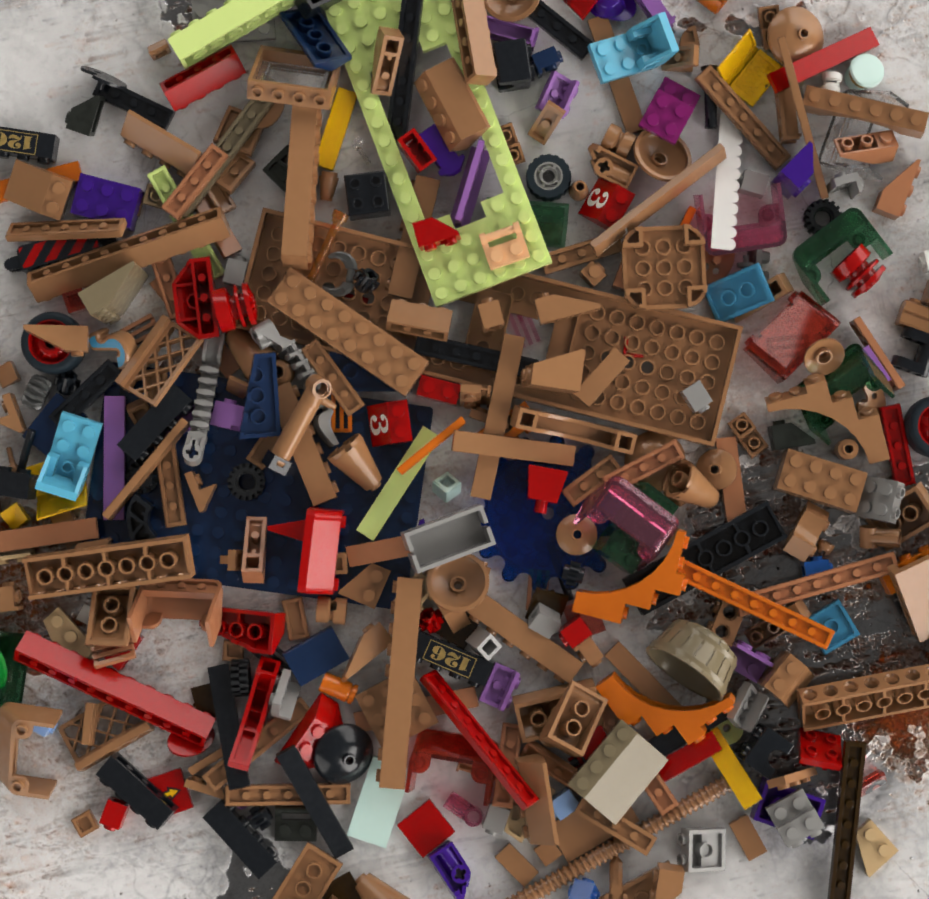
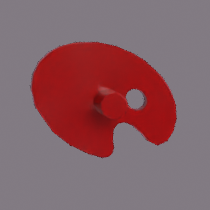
[167,728,215,757]

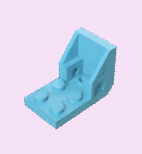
[587,12,679,84]
[35,411,103,502]

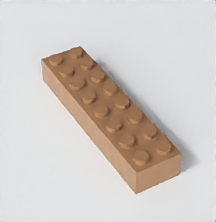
[281,105,322,270]
[267,267,429,398]

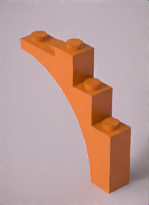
[572,529,690,624]
[596,671,736,745]

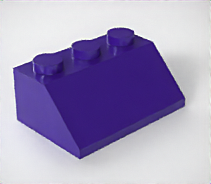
[770,141,813,200]

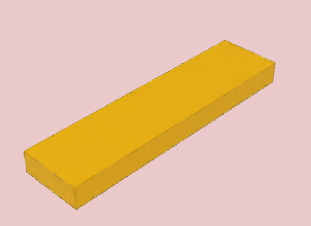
[318,87,357,171]
[706,727,763,810]

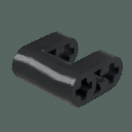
[891,326,929,378]

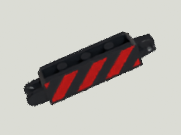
[4,238,118,274]

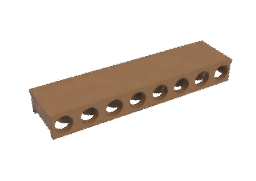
[21,533,196,600]
[797,664,929,732]

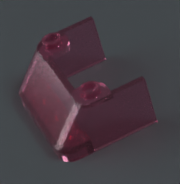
[693,183,787,256]
[573,476,679,571]

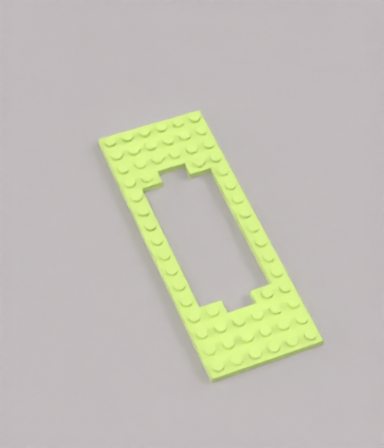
[325,0,553,308]

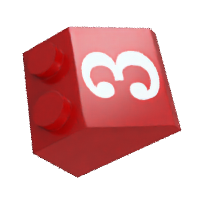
[578,178,636,230]
[367,399,413,447]

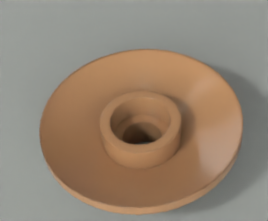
[804,338,845,375]
[696,449,737,490]
[556,514,597,555]

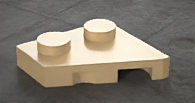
[856,819,899,877]

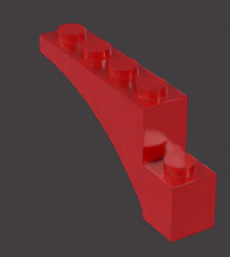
[227,656,281,772]

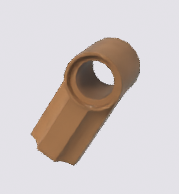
[859,525,902,549]

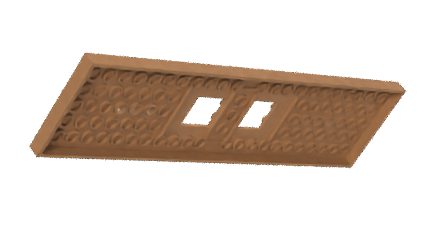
[236,207,743,447]

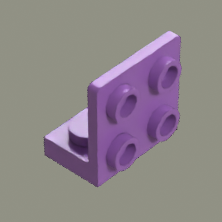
[729,640,774,683]

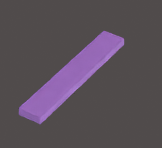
[103,396,126,520]

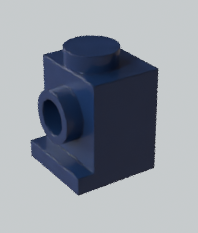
[531,46,564,79]

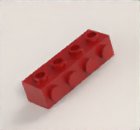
[159,44,247,111]

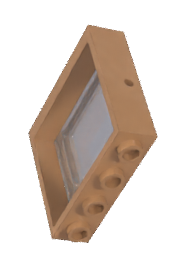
[247,45,341,110]

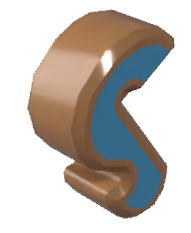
[89,328,138,371]

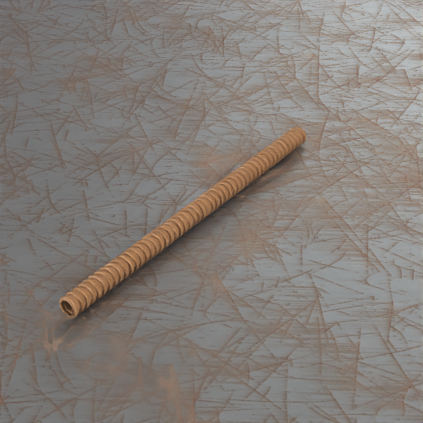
[505,775,731,899]

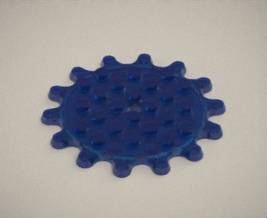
[479,435,628,591]

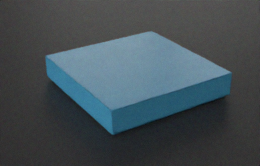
[809,598,860,655]

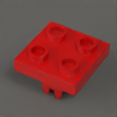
[798,728,842,771]

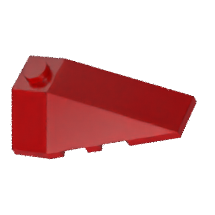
[199,607,286,655]

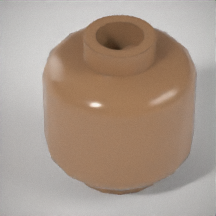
[276,359,295,386]

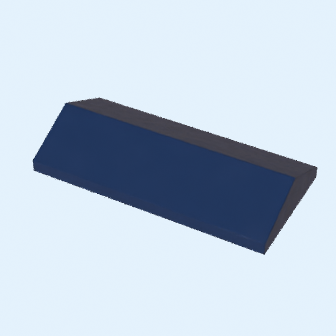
[279,9,352,71]

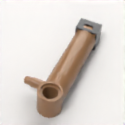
[261,374,337,476]

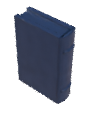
[22,392,88,456]
[282,625,350,687]

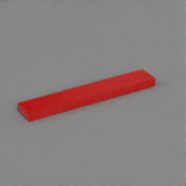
[767,27,880,94]

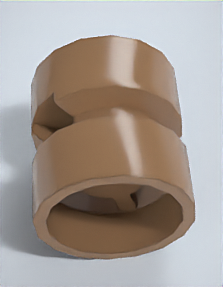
[600,123,637,159]
[316,595,348,625]

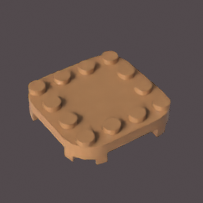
[621,224,708,310]

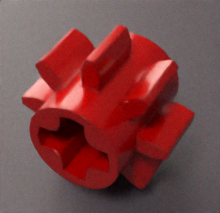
[419,607,444,634]

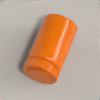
[318,672,359,705]

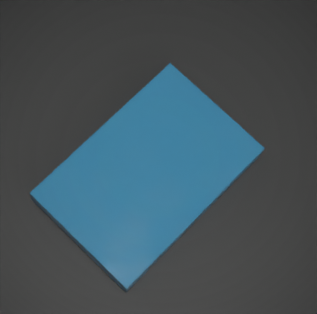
[705,262,775,322]

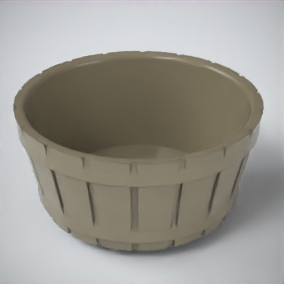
[646,619,737,702]

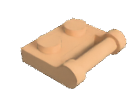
[479,221,530,271]

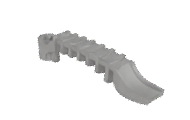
[250,319,339,448]
[182,330,226,466]

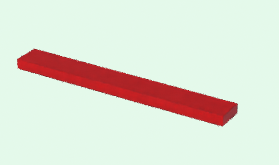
[419,670,539,811]

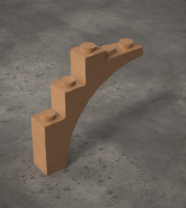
[764,373,890,464]

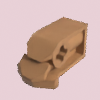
[588,143,639,189]

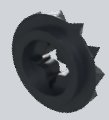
[125,461,159,494]

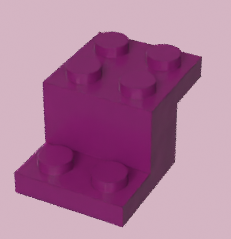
[638,77,701,145]

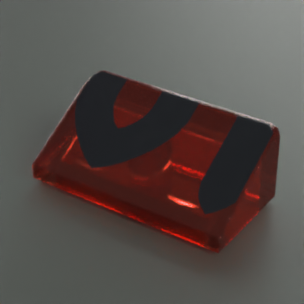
[861,769,887,797]

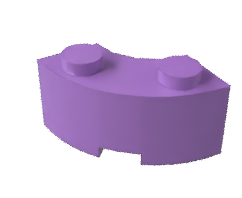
[210,398,267,438]

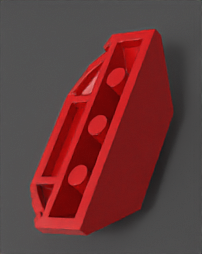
[172,256,220,340]
[274,692,343,769]

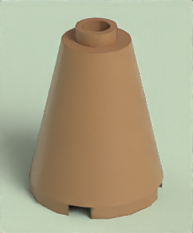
[225,328,280,381]
[327,433,382,491]
[662,460,719,509]
[355,873,410,899]

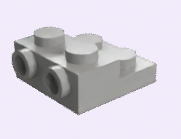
[855,476,905,524]
[765,788,825,848]
[677,827,726,873]

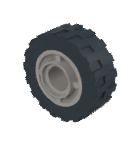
[526,154,571,202]

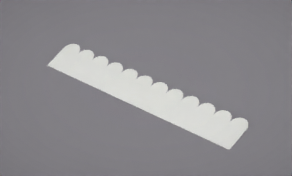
[711,110,743,250]

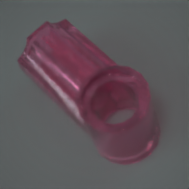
[443,791,483,827]

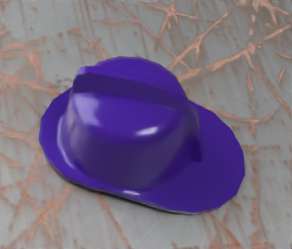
[590,0,637,21]

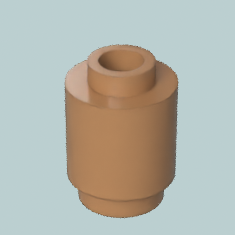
[834,439,859,460]

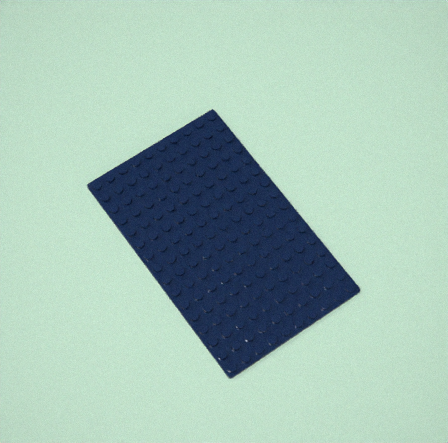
[82,362,433,609]

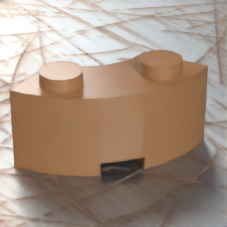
[783,501,830,562]

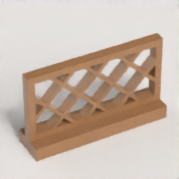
[115,314,204,407]
[58,701,155,772]

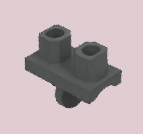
[737,246,770,280]

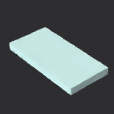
[347,755,412,848]

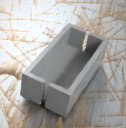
[400,504,496,574]

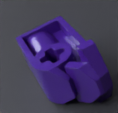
[419,124,465,177]
[427,841,471,899]

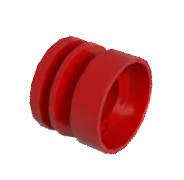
[830,243,886,298]
[212,282,258,333]

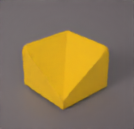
[0,502,31,530]

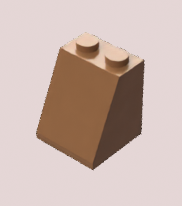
[520,349,586,394]
[757,650,815,708]

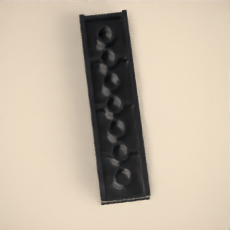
[622,500,788,616]

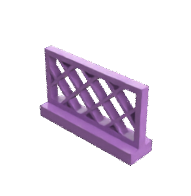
[451,140,490,228]

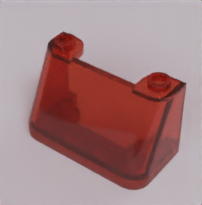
[743,291,841,384]

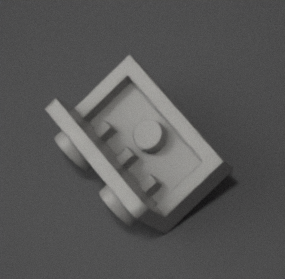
[826,171,865,199]
[268,668,301,721]
[726,681,769,733]

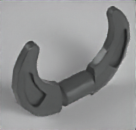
[323,251,358,297]

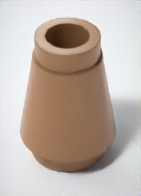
[319,171,339,201]
[569,180,589,201]

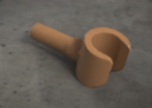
[6,447,18,471]

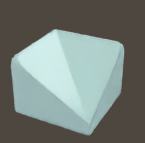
[432,471,462,503]

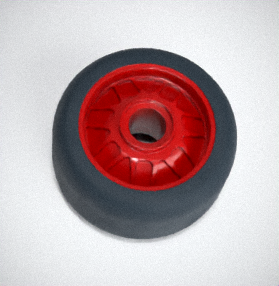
[21,312,86,375]
[904,397,929,457]

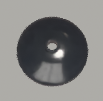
[313,724,373,784]

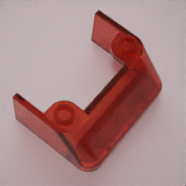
[405,728,499,806]

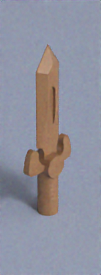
[604,856,628,899]

